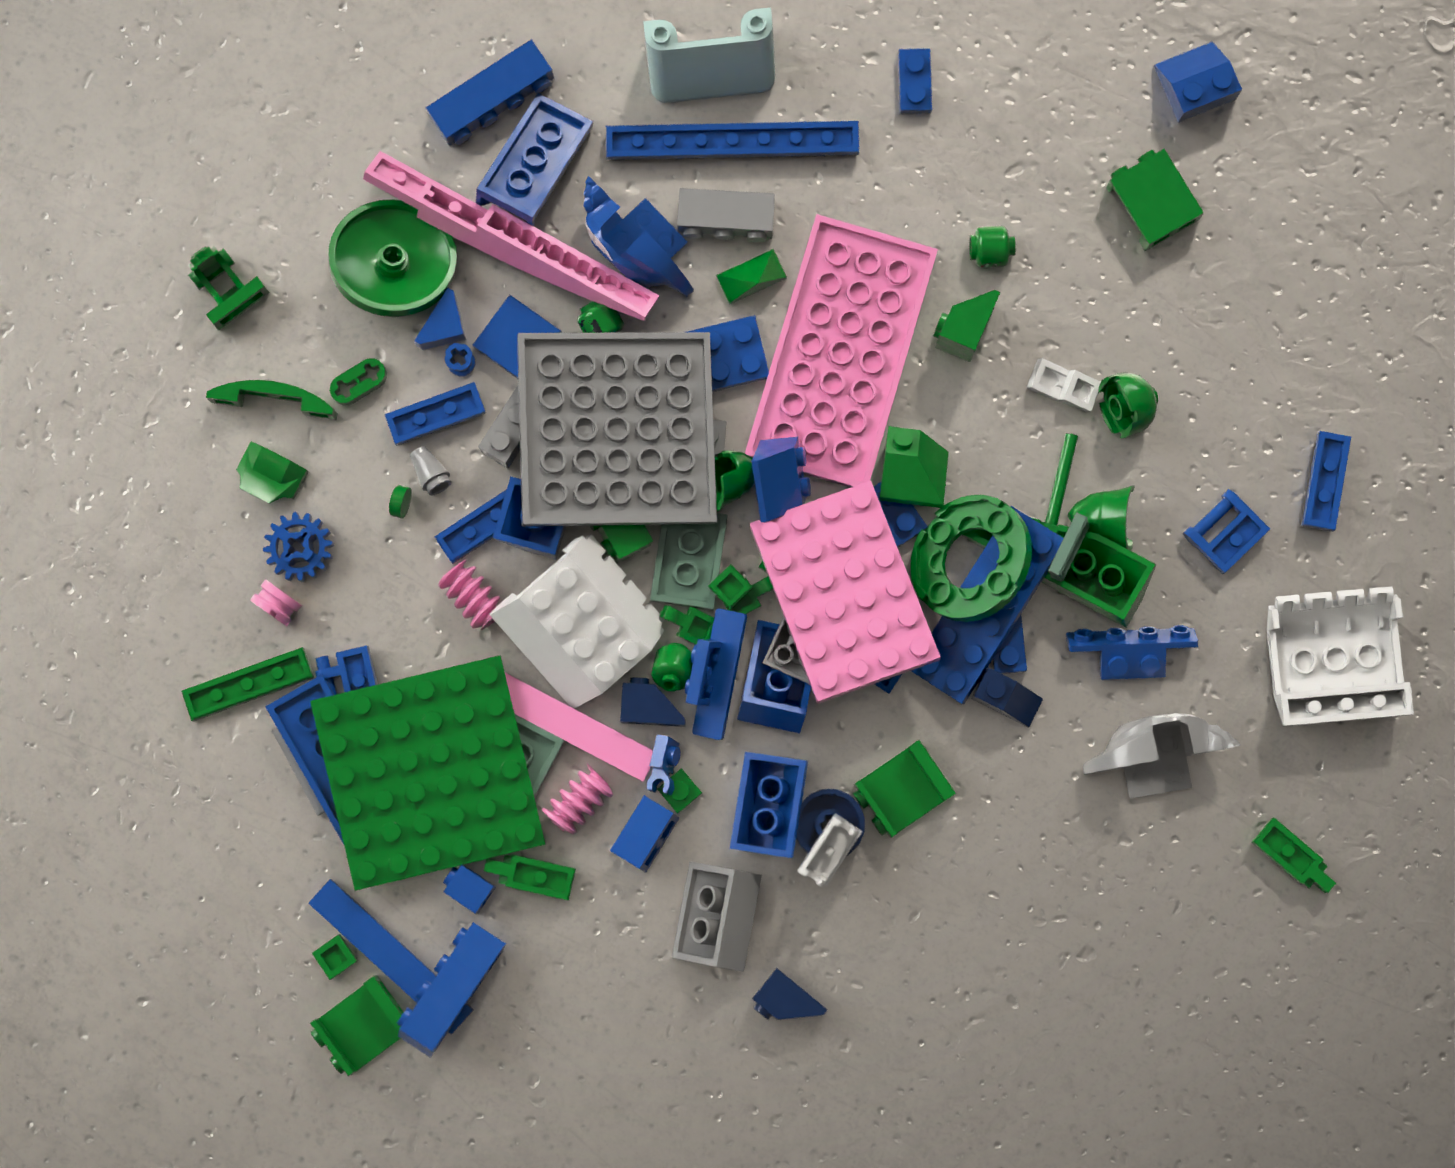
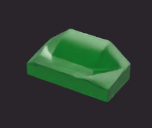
[236,441,309,504]

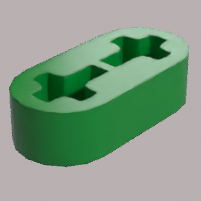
[330,358,387,406]

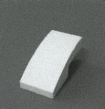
[1027,358,1101,412]

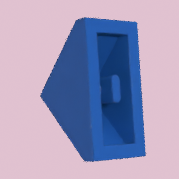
[414,288,466,350]

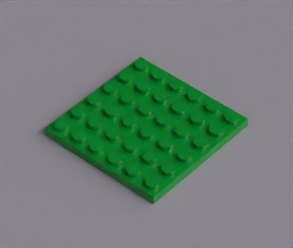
[310,655,546,891]

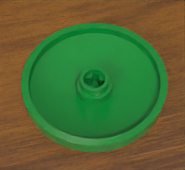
[328,200,457,317]

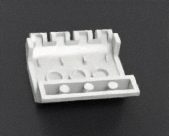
[489,534,665,708]
[1267,586,1414,726]

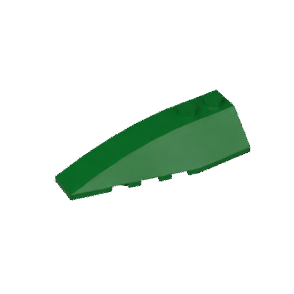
[962,517,1156,628]

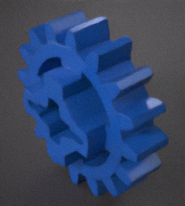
[263,512,334,582]

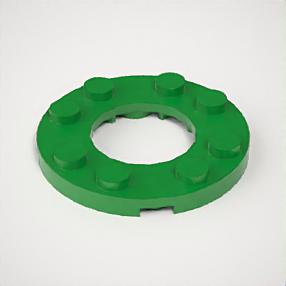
[910,495,1032,622]

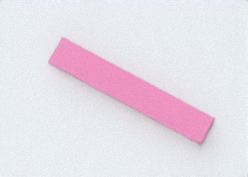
[505,673,653,782]

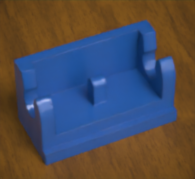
[610,795,680,873]

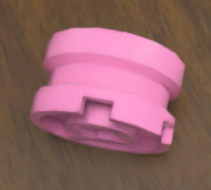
[250,579,302,626]

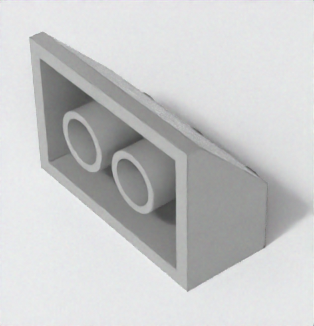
[672,862,762,972]

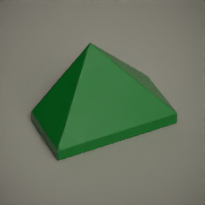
[716,249,787,305]

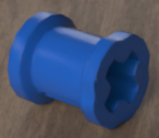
[444,343,476,376]

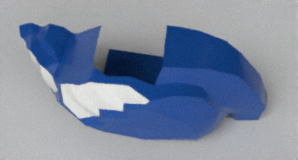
[583,176,694,297]

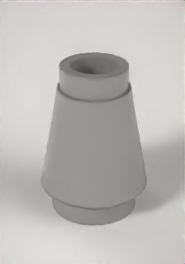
[410,446,451,496]

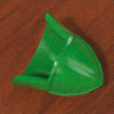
[715,450,755,511]
[1068,485,1135,551]

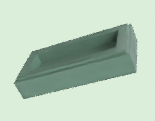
[1048,512,1090,582]

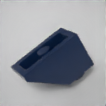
[971,667,1043,728]
[620,677,686,727]
[752,968,827,1020]

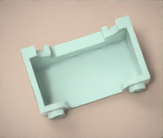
[643,7,775,103]

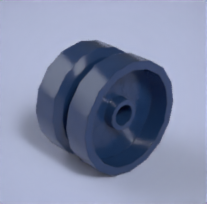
[796,789,865,855]

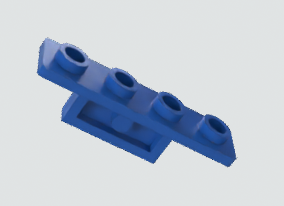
[685,608,747,740]
[1066,625,1198,680]

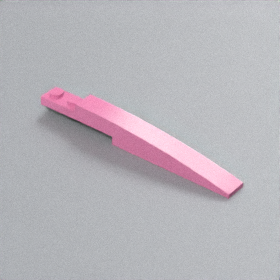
[363,151,659,321]

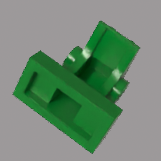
[188,246,269,330]

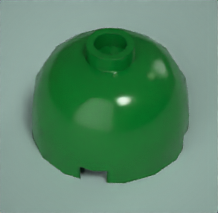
[1098,372,1158,438]

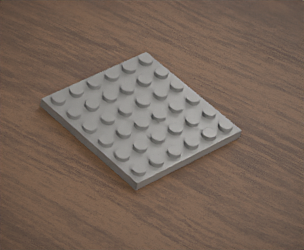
[517,332,717,526]

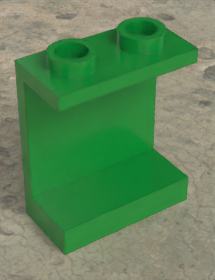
[1106,149,1204,251]
[853,740,956,838]
[310,975,404,1076]

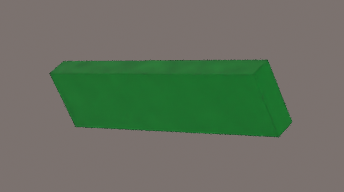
[181,647,314,722]

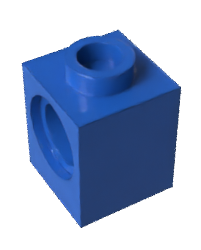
[443,865,496,914]

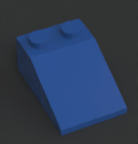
[737,620,811,733]

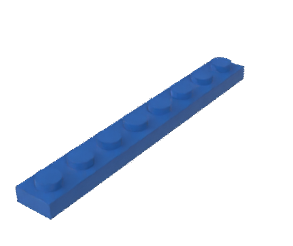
[606,121,859,160]

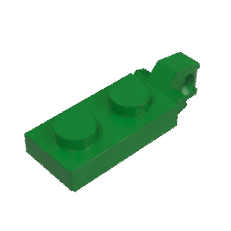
[1251,817,1336,894]
[484,854,576,900]

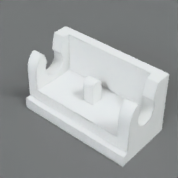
[798,813,862,887]

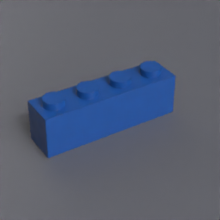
[426,39,554,146]
[397,922,506,1058]

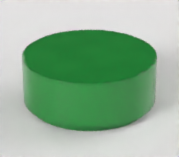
[389,485,412,519]

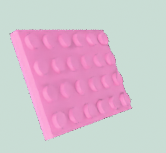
[750,481,941,704]

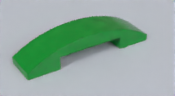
[206,380,337,420]

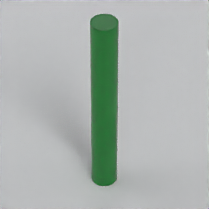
[1045,433,1078,525]

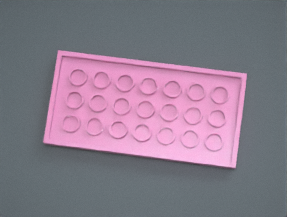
[745,214,938,487]

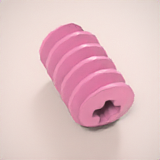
[438,560,500,630]
[541,764,613,834]

